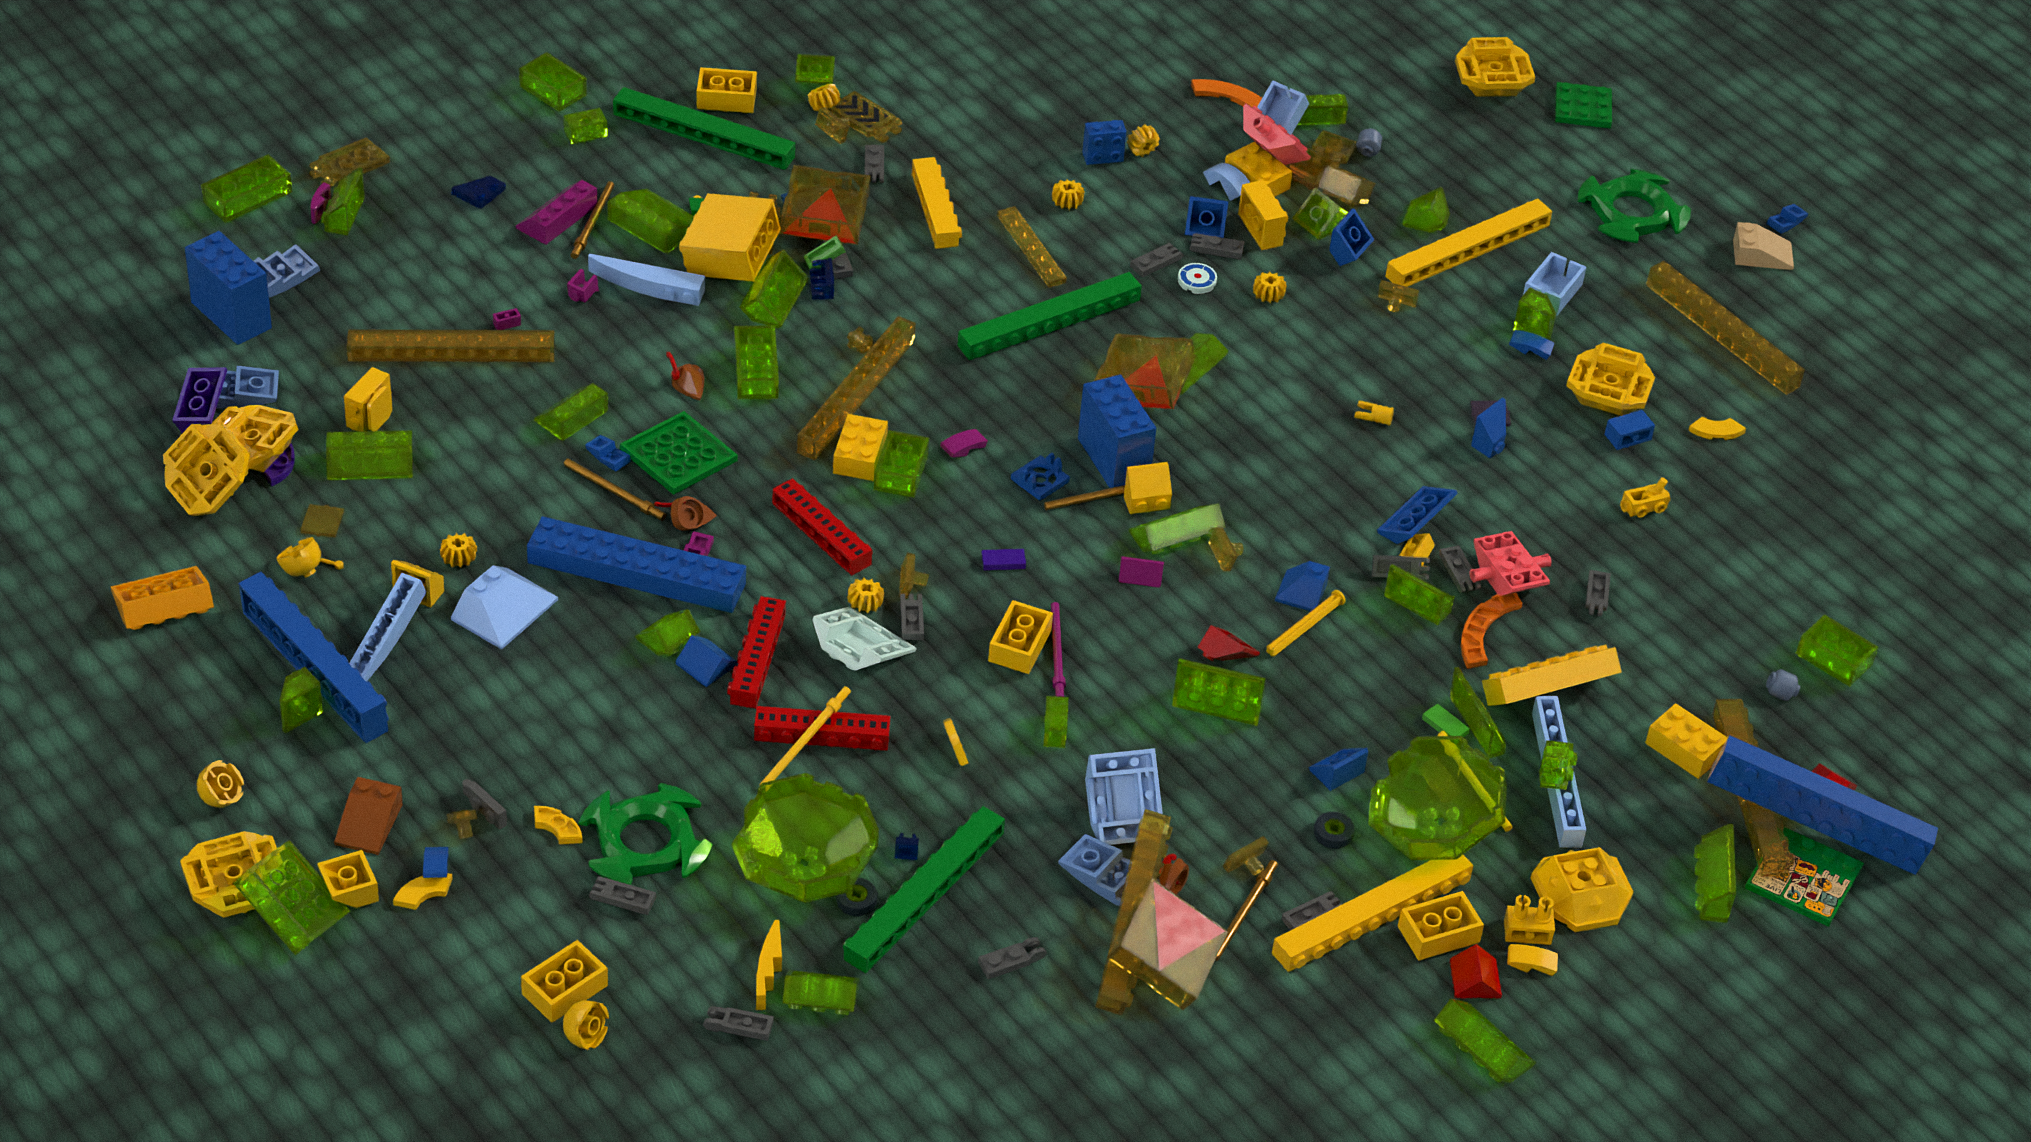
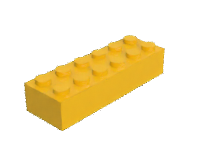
[1482,644,1622,706]

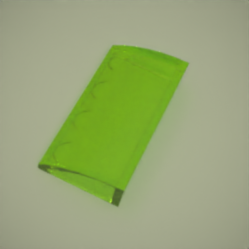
[1450,667,1506,759]

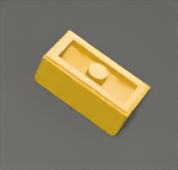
[1399,533,1435,565]

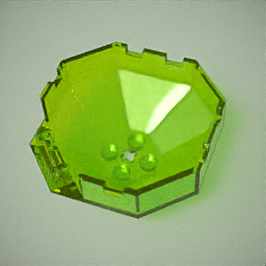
[1368,736,1507,860]
[731,773,879,903]

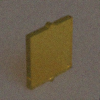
[300,504,344,537]

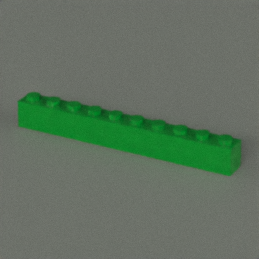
[613,87,796,170]
[957,272,1142,360]
[843,806,1005,974]

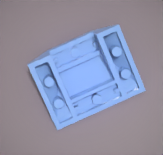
[451,565,558,650]
[1085,748,1165,845]

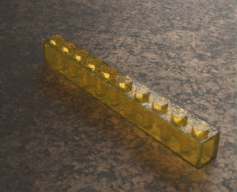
[1646,261,1805,395]
[797,316,916,460]
[347,330,555,362]
[1712,699,1794,877]
[1095,809,1173,1015]

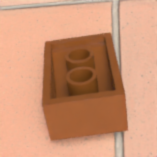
[334,777,403,855]

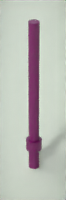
[1051,602,1066,702]

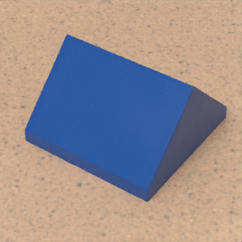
[1185,196,1229,238]
[676,635,738,687]
[1309,748,1368,791]

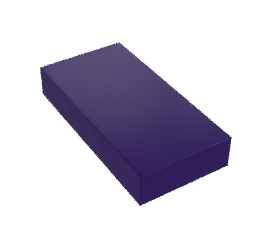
[981,549,1026,570]

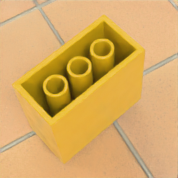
[679,193,781,282]

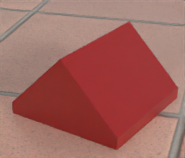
[1449,944,1502,998]

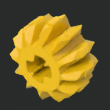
[807,84,841,111]
[1126,124,1160,157]
[1052,179,1085,210]
[1253,271,1287,303]
[440,532,477,568]
[847,577,884,613]

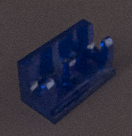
[810,258,834,300]

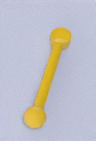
[320,558,344,570]

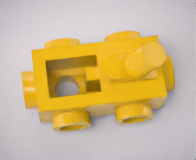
[1620,477,1670,518]

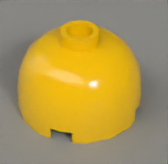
[276,537,321,578]
[196,760,244,808]
[563,1000,609,1050]

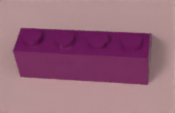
[516,180,597,245]

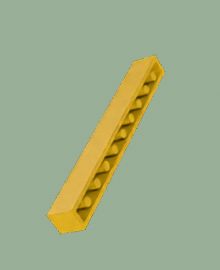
[1385,198,1553,290]
[1272,847,1473,972]

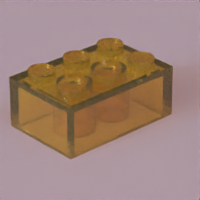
[1318,165,1376,206]

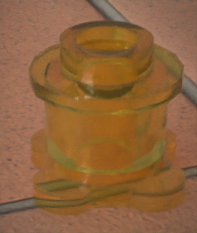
[847,326,873,353]

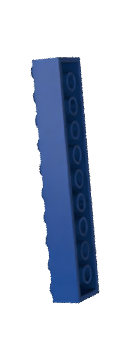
[527,516,746,613]
[238,572,389,743]
[1707,735,1938,875]

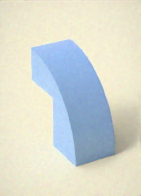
[1203,163,1250,201]

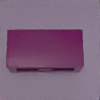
[493,308,521,331]

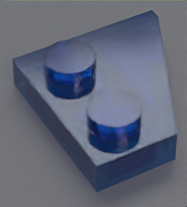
[451,176,506,209]

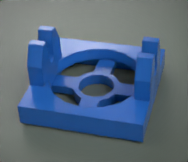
[1011,453,1070,501]

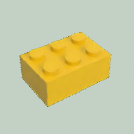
[697,67,757,113]
[1225,142,1293,197]
[1238,180,1288,250]
[833,414,888,481]
[988,600,1053,674]
[1645,703,1728,779]
[1398,891,1484,961]
[521,940,608,1023]

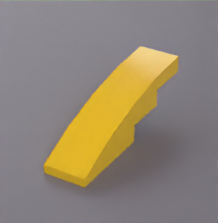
[756,920,782,1010]

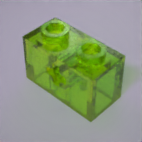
[563,108,608,144]
[1043,696,1069,748]
[1539,741,1577,790]

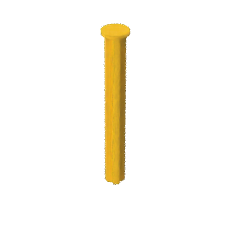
[1266,590,1346,656]

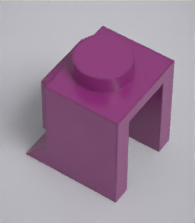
[567,269,599,303]

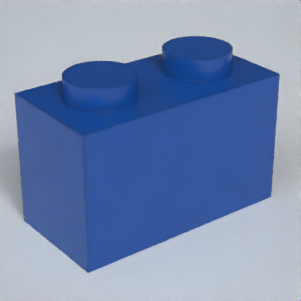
[1604,410,1655,450]

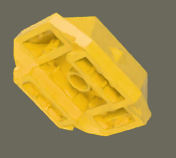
[1455,37,1535,97]
[1566,343,1655,416]
[211,405,298,472]
[163,424,250,516]
[180,831,286,918]
[1531,847,1633,932]

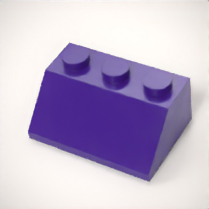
[172,367,227,433]

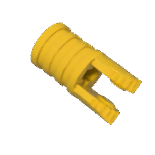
[1354,401,1394,426]

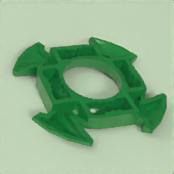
[1577,168,1691,243]
[578,783,713,885]

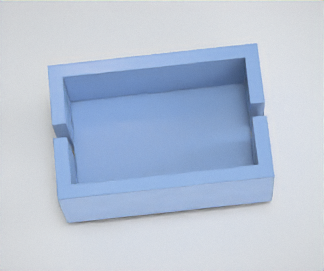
[1257,81,1309,135]
[1522,252,1586,316]

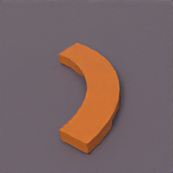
[1191,79,1262,107]
[1461,593,1523,669]

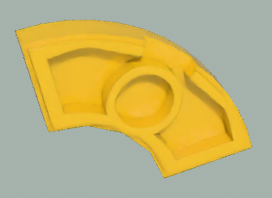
[1689,417,1746,440]
[943,718,969,766]
[534,806,583,844]
[393,873,453,910]

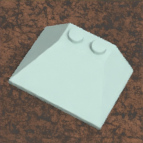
[812,606,917,670]

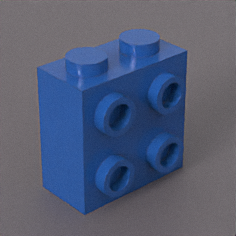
[1082,120,1127,165]

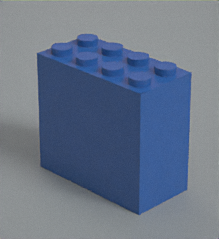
[185,231,272,345]
[1078,374,1156,488]

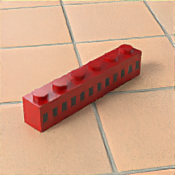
[772,478,873,576]
[727,596,786,709]
[754,706,890,751]

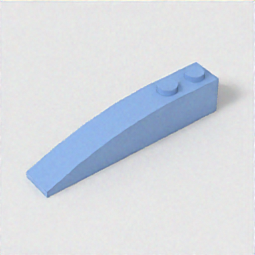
[588,254,705,306]
[349,573,427,681]

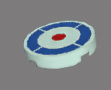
[1178,263,1217,294]

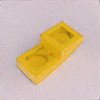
[1507,944,1558,976]

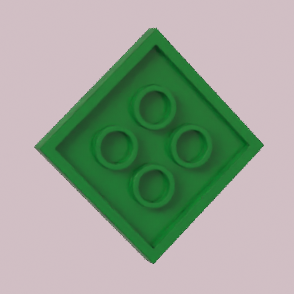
[1555,82,1612,129]

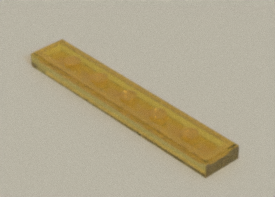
[997,206,1067,287]

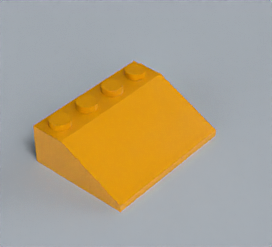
[110,566,214,630]

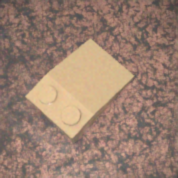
[1733,222,1794,270]

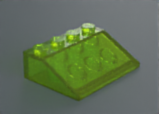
[607,189,694,254]
[1172,658,1266,726]
[233,840,350,956]

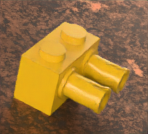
[1504,895,1555,945]

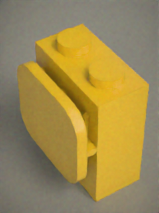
[344,367,392,434]

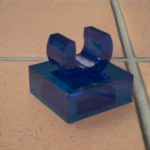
[895,833,919,860]

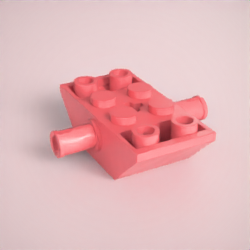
[1243,104,1311,165]
[1469,531,1551,596]

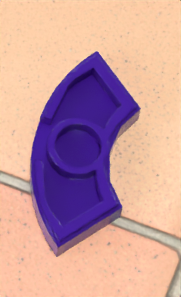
[262,443,295,486]

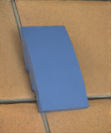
[254,244,320,298]
[216,366,279,408]
[1058,834,1160,914]

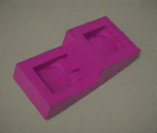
[311,182,331,224]
[940,429,988,457]
[684,531,714,556]

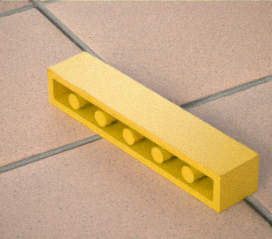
[912,157,962,249]

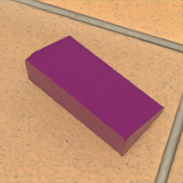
[1119,556,1164,587]

